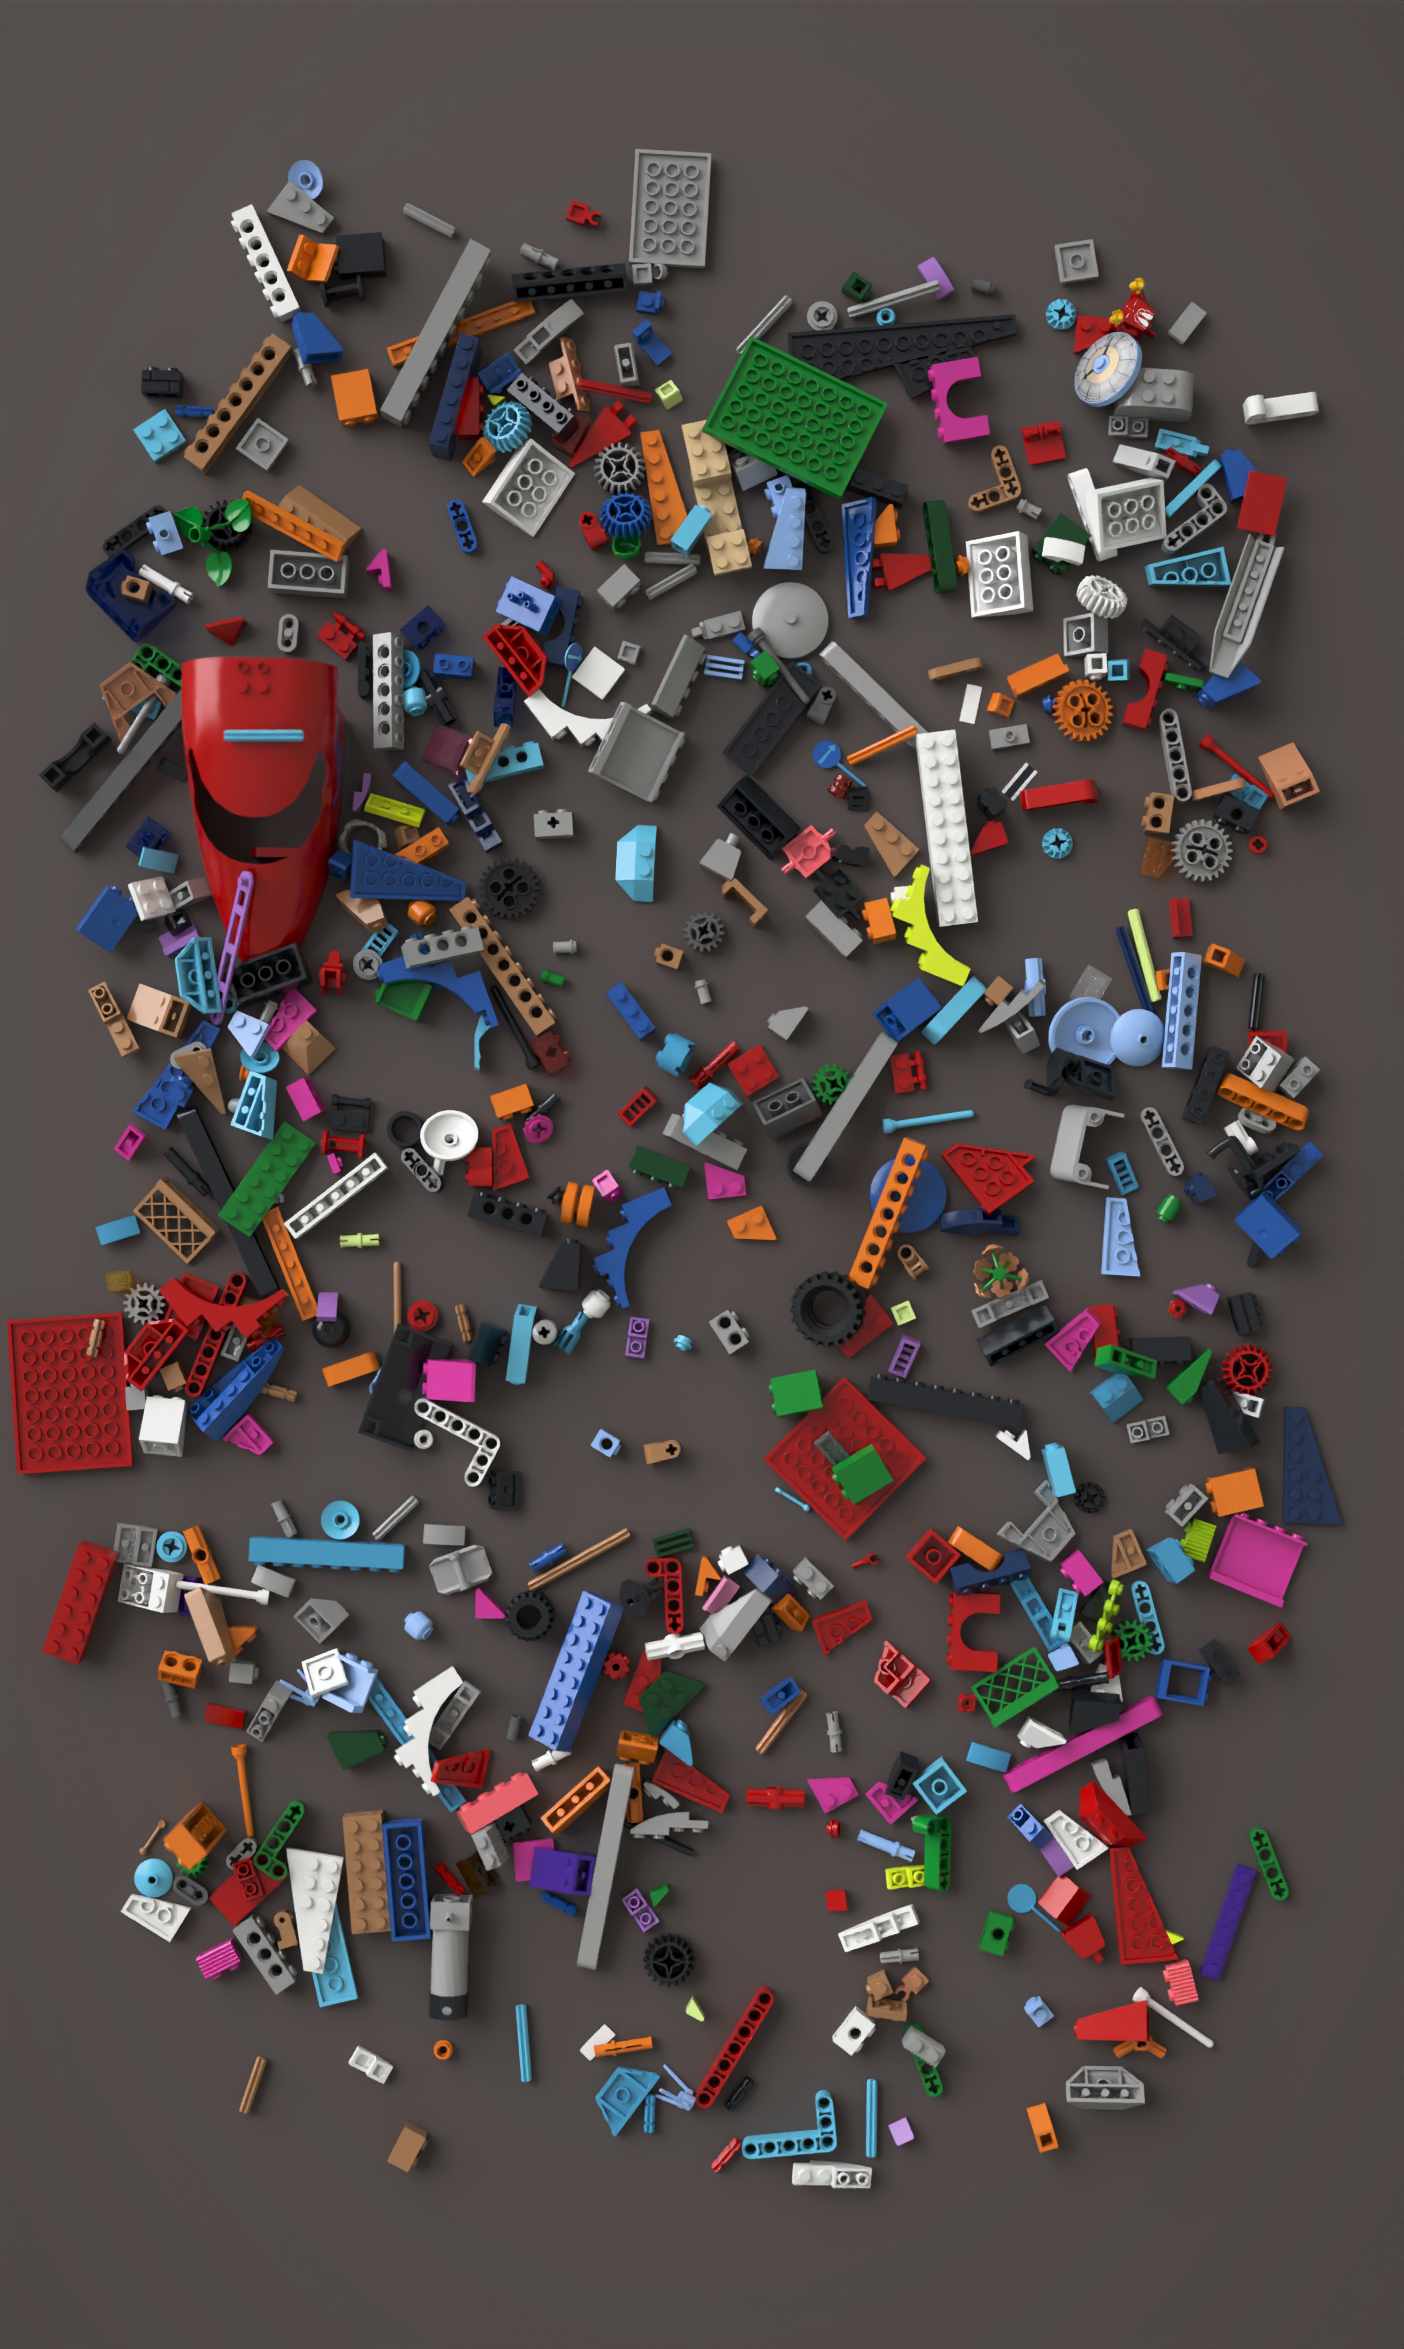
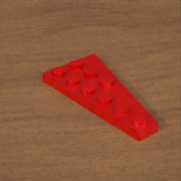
[1109,1846,1178,1965]

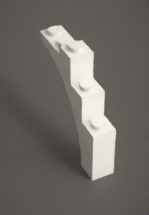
[524,690,652,747]
[394,1666,463,1796]

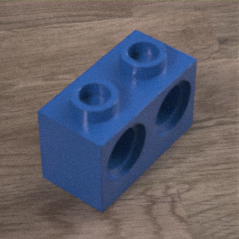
[433,654,475,681]

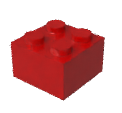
[905,1527,961,1584]

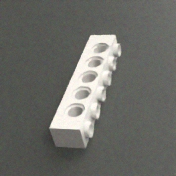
[231,204,301,323]
[284,1153,389,1239]

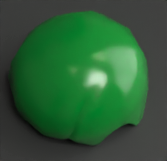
[612,535,641,560]

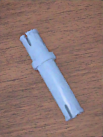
[857,1829,915,1862]

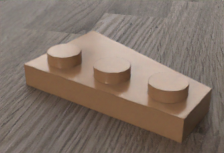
[864,812,919,878]

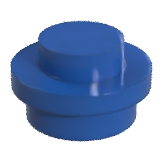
[1043,695,1056,714]

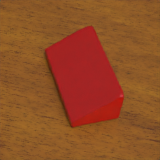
[205,1702,247,1729]

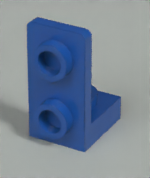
[632,319,671,366]
[167,1076,196,1108]

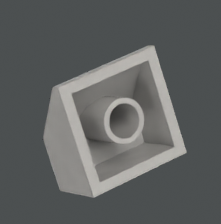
[1063,613,1109,657]

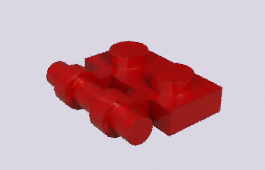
[316,611,366,661]
[889,1051,928,1094]

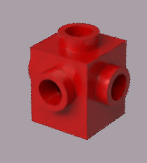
[602,1650,631,1680]

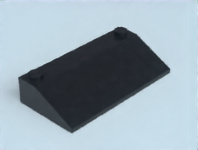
[357,1323,453,1452]

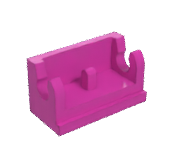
[286,1077,327,1121]

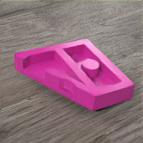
[704,1163,746,1200]
[222,1413,275,1455]
[807,1777,859,1813]
[865,1782,918,1825]

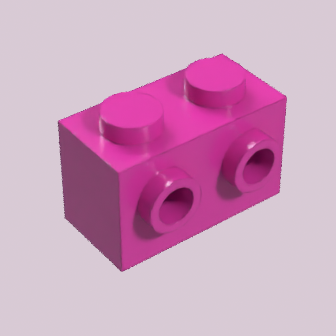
[1059,1549,1103,1596]

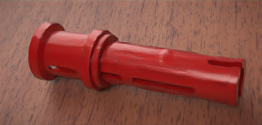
[688,1041,740,1091]

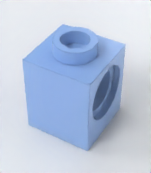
[590,1428,621,1457]

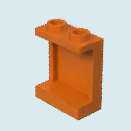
[331,369,379,427]
[1205,1467,1264,1517]

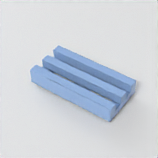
[704,655,745,681]

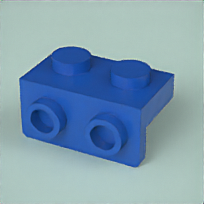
[476,352,522,395]

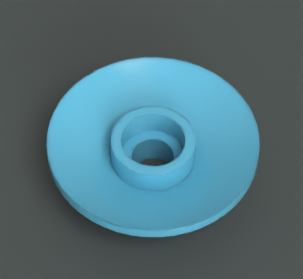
[241,1042,279,1073]
[321,1501,360,1539]
[134,1858,173,1898]

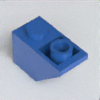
[1007,1803,1053,1850]

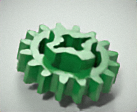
[810,1064,851,1106]
[1111,1619,1154,1661]

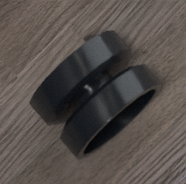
[786,1143,829,1186]

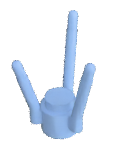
[279,1669,321,1707]
[656,2064,696,2111]

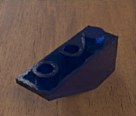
[493,667,517,728]

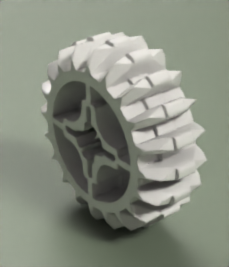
[1076,575,1128,619]

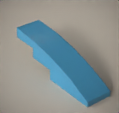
[1009,1577,1066,1652]

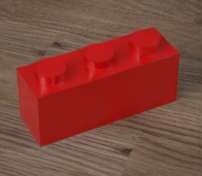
[456,378,484,440]
[1088,1304,1122,1361]

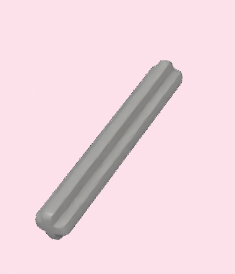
[736,295,792,356]

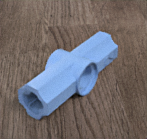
[1025,958,1046,1017]

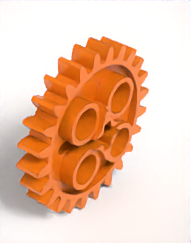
[1052,679,1113,742]

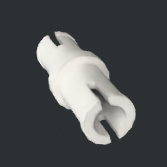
[532,1750,571,1772]

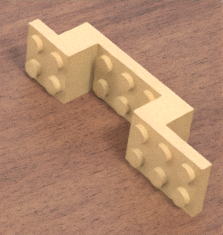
[682,420,752,576]

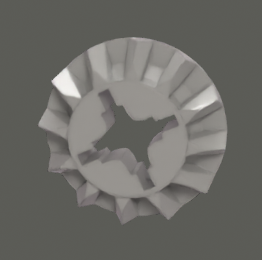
[807,301,837,330]
[353,949,383,980]

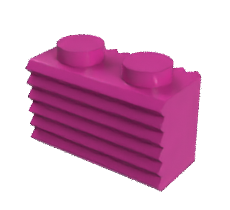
[196,1938,243,1980]

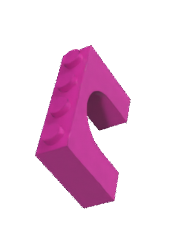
[928,357,990,444]

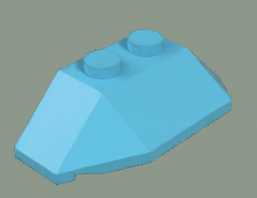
[615,825,657,902]
[175,937,222,1014]
[683,1083,744,1146]

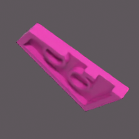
[265,989,318,1052]
[1044,1308,1100,1372]

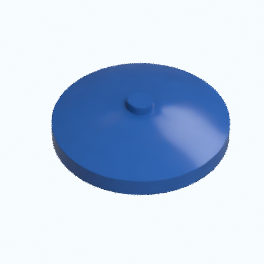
[869,1156,947,1233]

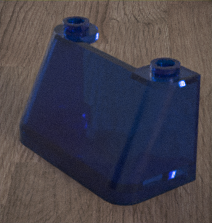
[86,548,176,642]

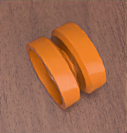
[561,1182,595,1227]

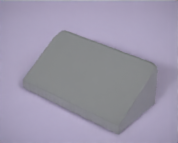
[220,1323,248,1362]

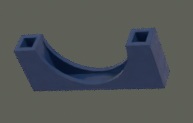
[429,333,482,461]

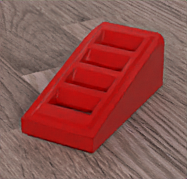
[617,1086,659,1127]

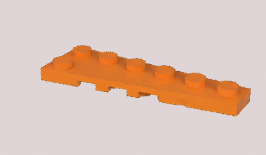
[640,430,687,547]

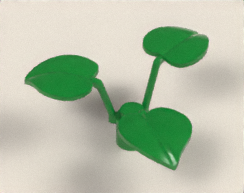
[173,499,252,587]

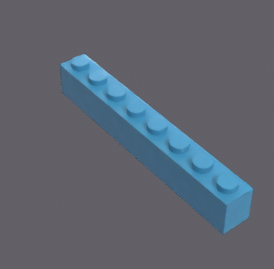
[249,1536,406,1572]

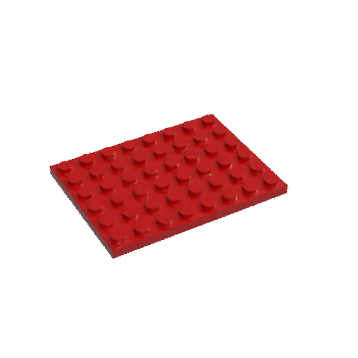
[7,1312,134,1474]

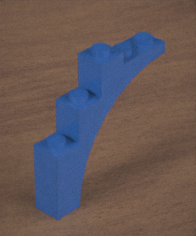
[592,1188,672,1309]

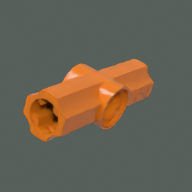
[183,1525,221,1584]
[623,1762,644,1823]

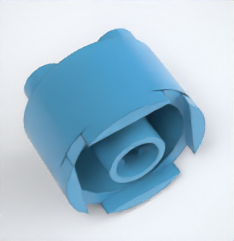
[655,1033,696,1078]

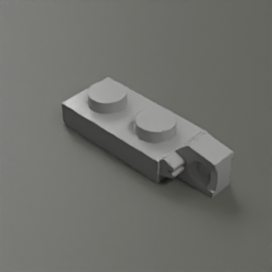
[691,611,745,640]

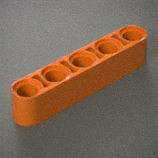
[1218,1074,1309,1130]

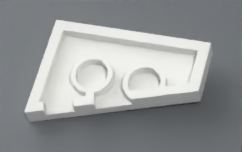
[1043,1810,1109,1870]
[121,1894,191,1942]

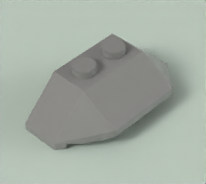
[1066,2066,1145,2110]

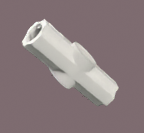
[645,1632,705,1661]

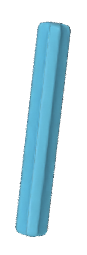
[224,730,304,741]
[516,2004,532,2082]
[866,2079,877,2158]

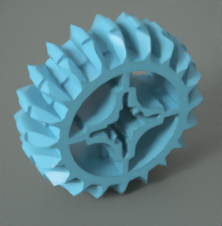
[482,401,533,453]

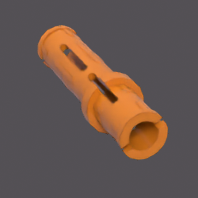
[594,2036,653,2058]

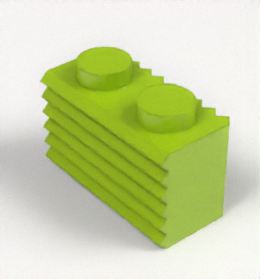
[1180,1517,1216,1563]

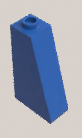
[392,761,461,826]

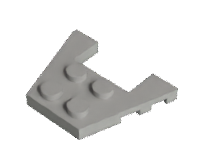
[997,1480,1075,1562]

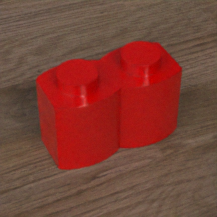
[465,1147,493,1187]

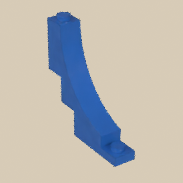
[377,950,499,1029]

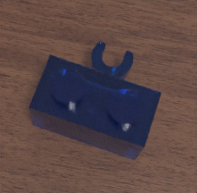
[125,816,170,857]

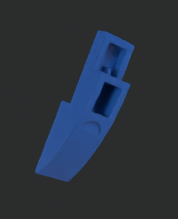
[1262,1141,1324,1201]

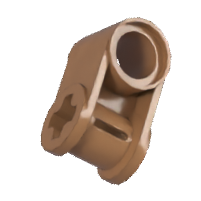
[896,1244,930,1281]
[643,1440,681,1464]

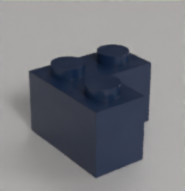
[742,1554,798,1604]

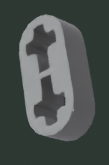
[226,1837,258,1870]

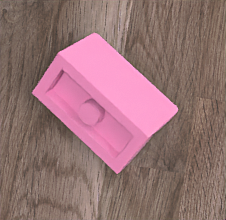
[702,1575,740,1614]

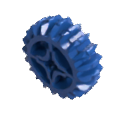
[600,491,652,540]

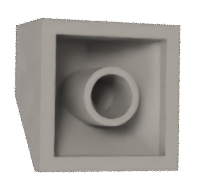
[293,1598,349,1644]

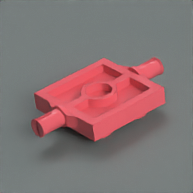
[781,825,836,879]

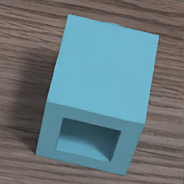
[1108,659,1130,681]

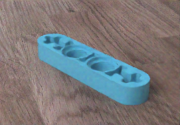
[1165,459,1222,518]
[1131,1580,1164,1655]

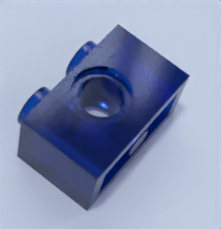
[400,605,445,651]

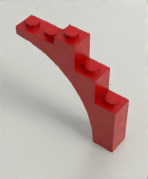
[159,1278,290,1338]

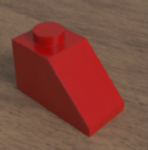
[970,820,1008,857]
[1247,1622,1291,1664]

